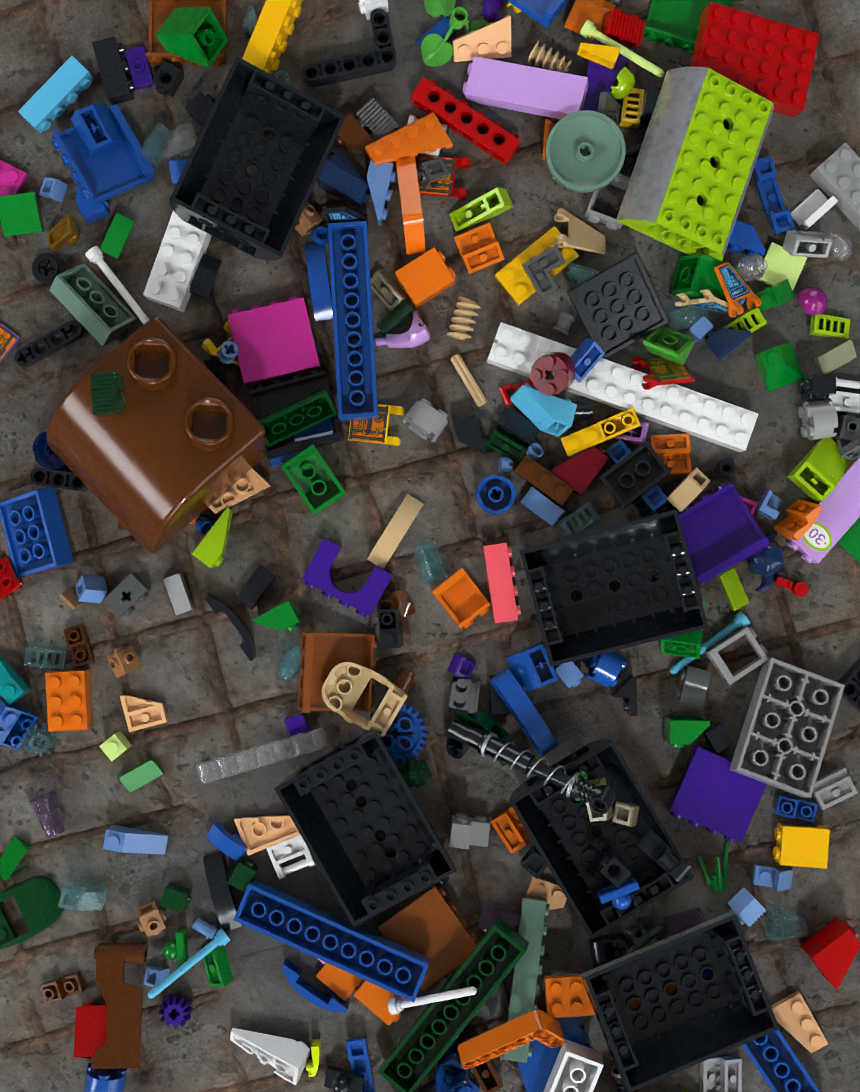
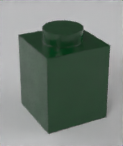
[228,858,258,892]
[159,882,192,913]

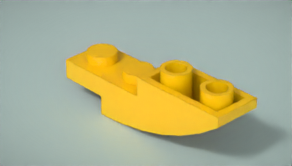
[561,408,641,457]

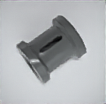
[552,311,576,337]

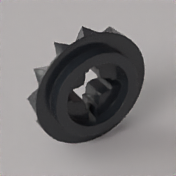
[32,253,64,284]

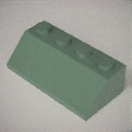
[49,263,137,346]

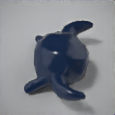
[747,530,786,592]

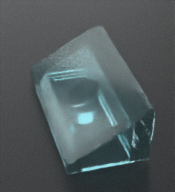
[242,4,258,42]
[413,541,447,584]

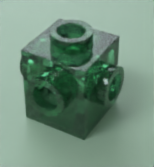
[400,758,432,788]

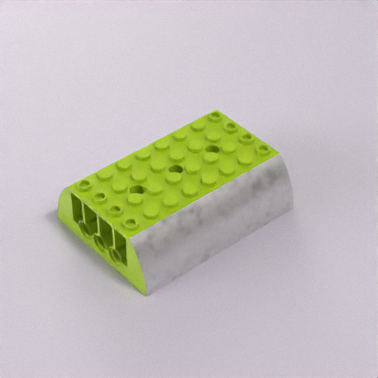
[616,67,774,261]

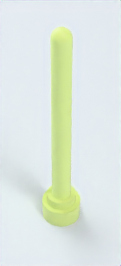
[580,20,665,78]

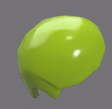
[609,67,635,99]

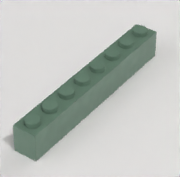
[503,895,549,1063]

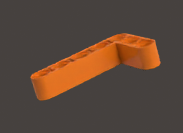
[396,156,426,255]
[457,1010,565,1069]

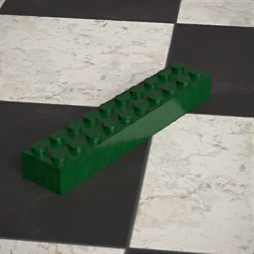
[378,918,529,1092]

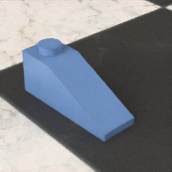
[103,825,169,855]

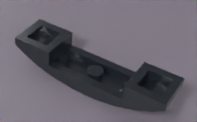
[205,595,256,661]
[203,852,243,932]

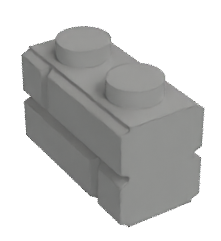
[783,230,833,258]

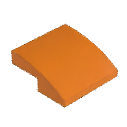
[564,0,616,40]
[453,222,505,274]
[650,433,692,476]
[773,499,822,541]
[490,806,532,854]

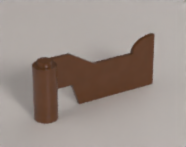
[91,942,148,1069]

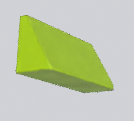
[717,568,750,611]

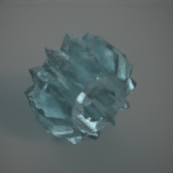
[21,724,56,758]

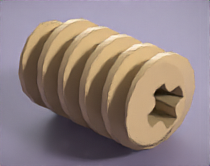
[528,41,572,73]
[447,297,481,341]

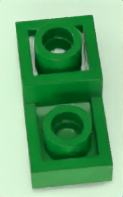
[100,212,135,259]

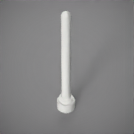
[85,246,149,325]
[388,986,477,1015]

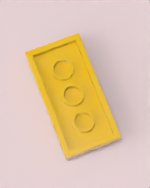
[495,226,579,306]

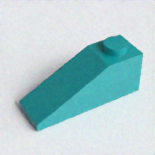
[0,655,31,705]

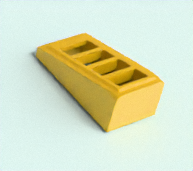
[577,43,621,69]
[619,88,644,129]

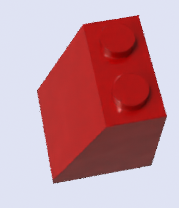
[800,918,860,989]
[73,1001,108,1059]

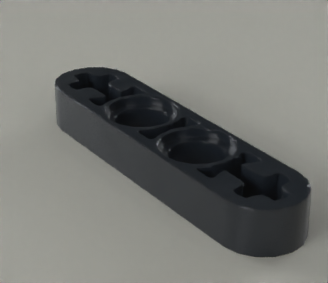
[14,320,85,368]

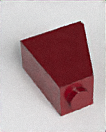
[550,446,609,496]

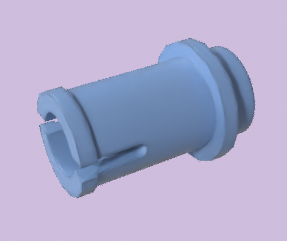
[192,917,218,940]

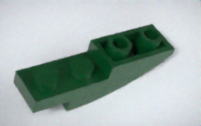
[454,706,509,766]

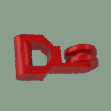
[499,379,535,407]
[773,576,809,597]

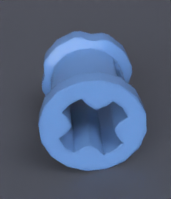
[218,341,238,364]

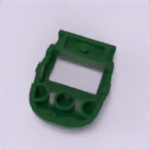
[0,876,65,949]

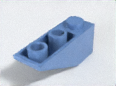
[367,160,397,225]

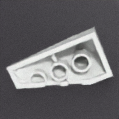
[230,1028,310,1085]

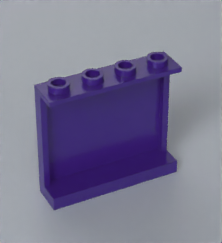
[679,483,770,586]
[667,744,767,843]

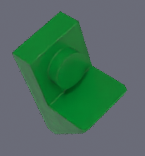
[753,279,795,312]

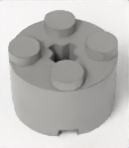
[403,398,448,443]
[798,398,838,440]

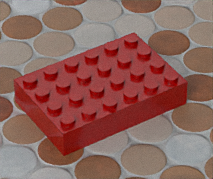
[690,2,819,117]

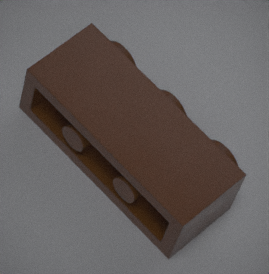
[514,455,573,506]
[458,1026,503,1092]

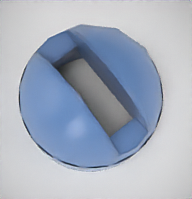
[526,443,543,460]
[498,457,513,472]

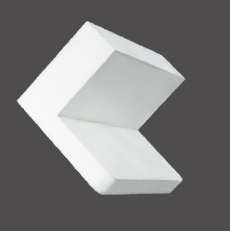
[790,189,838,231]

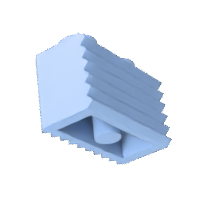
[728,887,766,926]

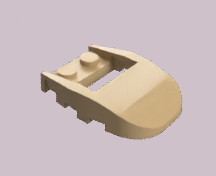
[322,662,408,737]

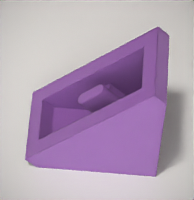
[613,422,649,445]

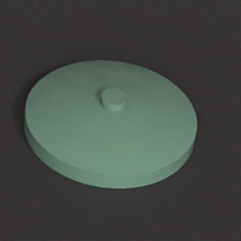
[545,110,626,193]

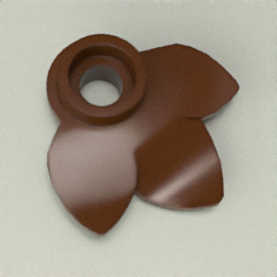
[377,590,416,623]

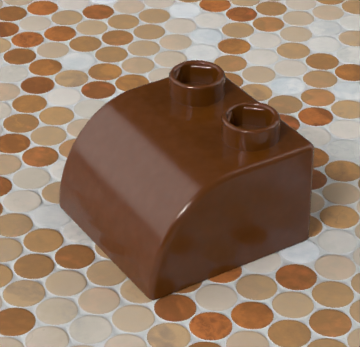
[46,317,266,554]

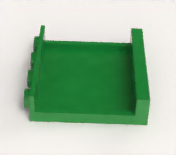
[643,0,733,53]

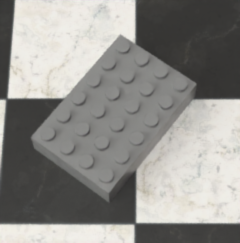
[729,658,845,798]

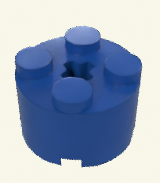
[476,475,516,514]
[584,650,627,687]
[84,1063,127,1092]

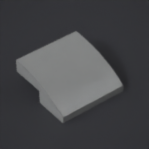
[699,1056,742,1092]

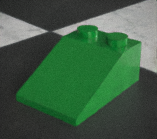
[281,444,347,515]

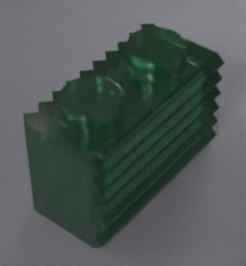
[89,370,126,417]

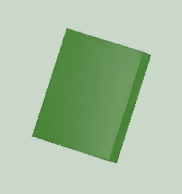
[643,326,696,366]

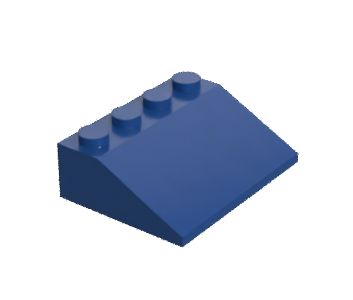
[0,488,74,578]

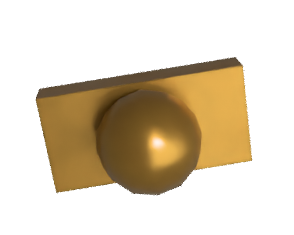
[47,214,80,252]

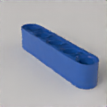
[490,668,558,756]

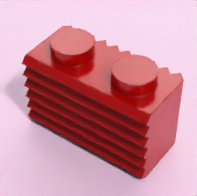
[601,8,646,50]

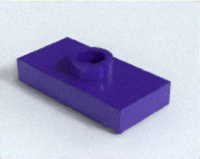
[125,46,154,90]

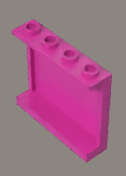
[228,296,321,386]

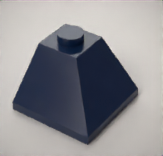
[705,328,752,360]

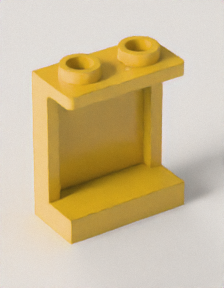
[773,822,830,869]

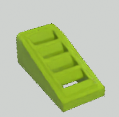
[723,307,767,333]
[809,314,850,339]

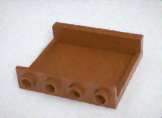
[146,0,227,66]
[298,632,377,713]
[378,884,480,991]

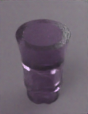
[29,791,65,838]

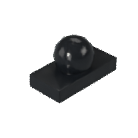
[324,1065,365,1092]

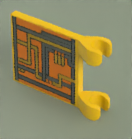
[348,404,404,446]

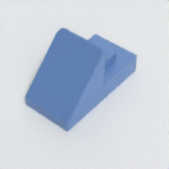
[752,864,793,891]

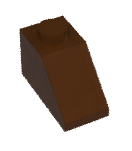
[335,113,375,151]

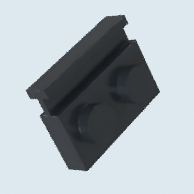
[448,676,481,717]

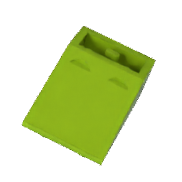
[787,437,853,502]

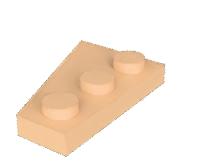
[452,15,512,62]
[208,469,270,514]
[234,815,300,855]
[771,991,828,1053]

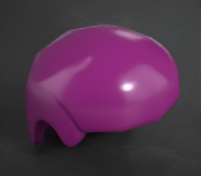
[797,287,827,315]

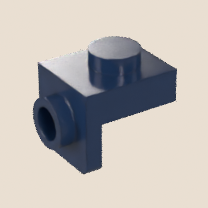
[440,1053,471,1088]

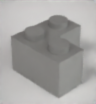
[449,813,490,849]

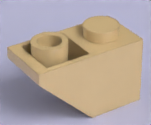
[666,467,711,512]

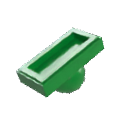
[163,927,189,968]

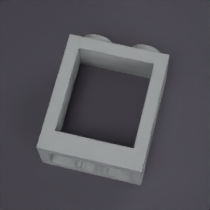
[584,173,630,230]
[705,626,769,685]

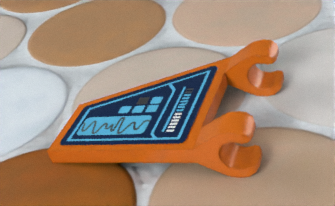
[714,262,762,318]

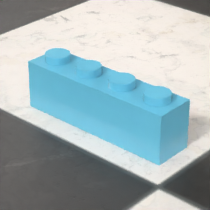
[18,56,94,134]

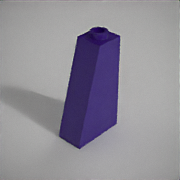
[582,38,628,112]

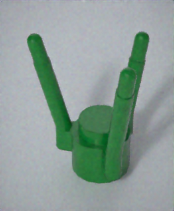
[698,841,729,892]

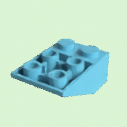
[510,385,577,437]

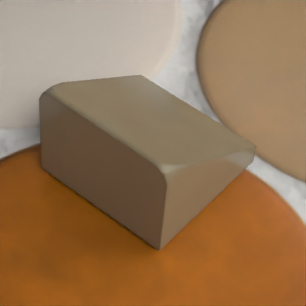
[612,802,639,827]

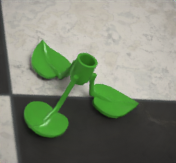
[421,0,489,67]

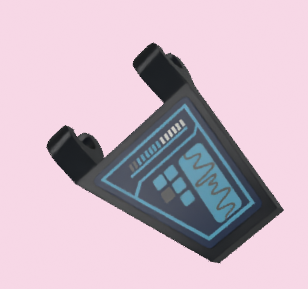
[325,207,368,225]

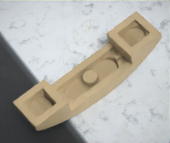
[367,494,424,569]

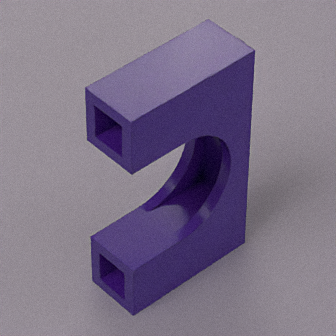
[302,538,393,617]

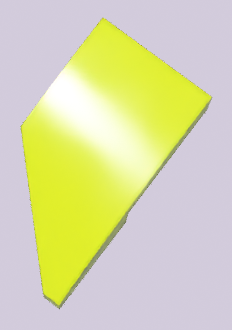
[306,1039,321,1077]

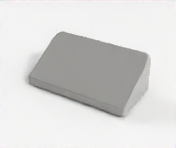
[163,573,195,615]

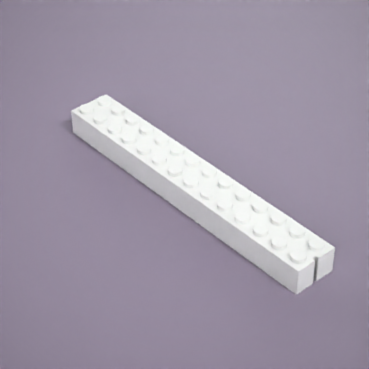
[487,322,758,452]

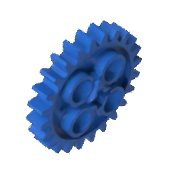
[366,701,429,763]

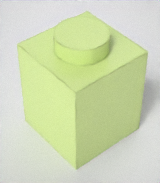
[99,731,132,761]

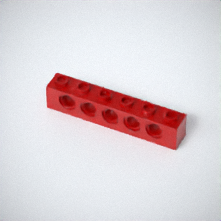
[410,77,521,166]

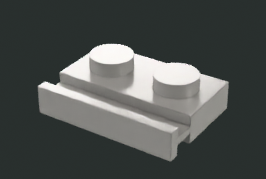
[813,767,858,810]

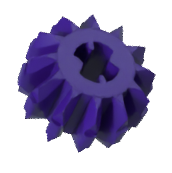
[159,993,193,1029]

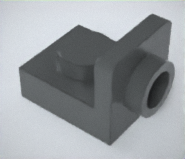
[417,157,450,189]
[837,439,860,461]

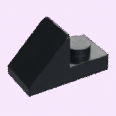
[611,675,638,716]

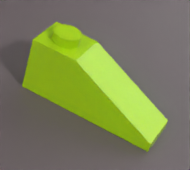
[449,187,514,232]
[192,507,233,568]

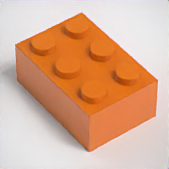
[45,669,94,732]

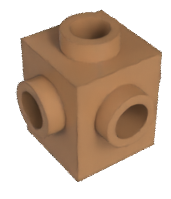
[295,202,323,237]
[108,645,142,678]
[136,901,167,937]

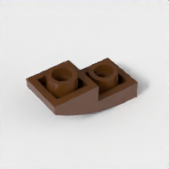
[63,624,95,668]
[40,971,86,1004]

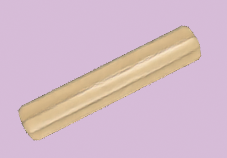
[451,354,487,407]

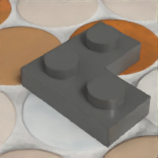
[522,245,566,299]

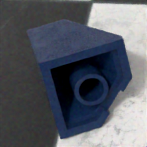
[317,148,371,208]

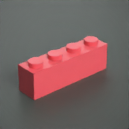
[483,543,521,623]

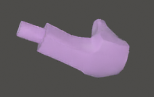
[375,311,430,348]

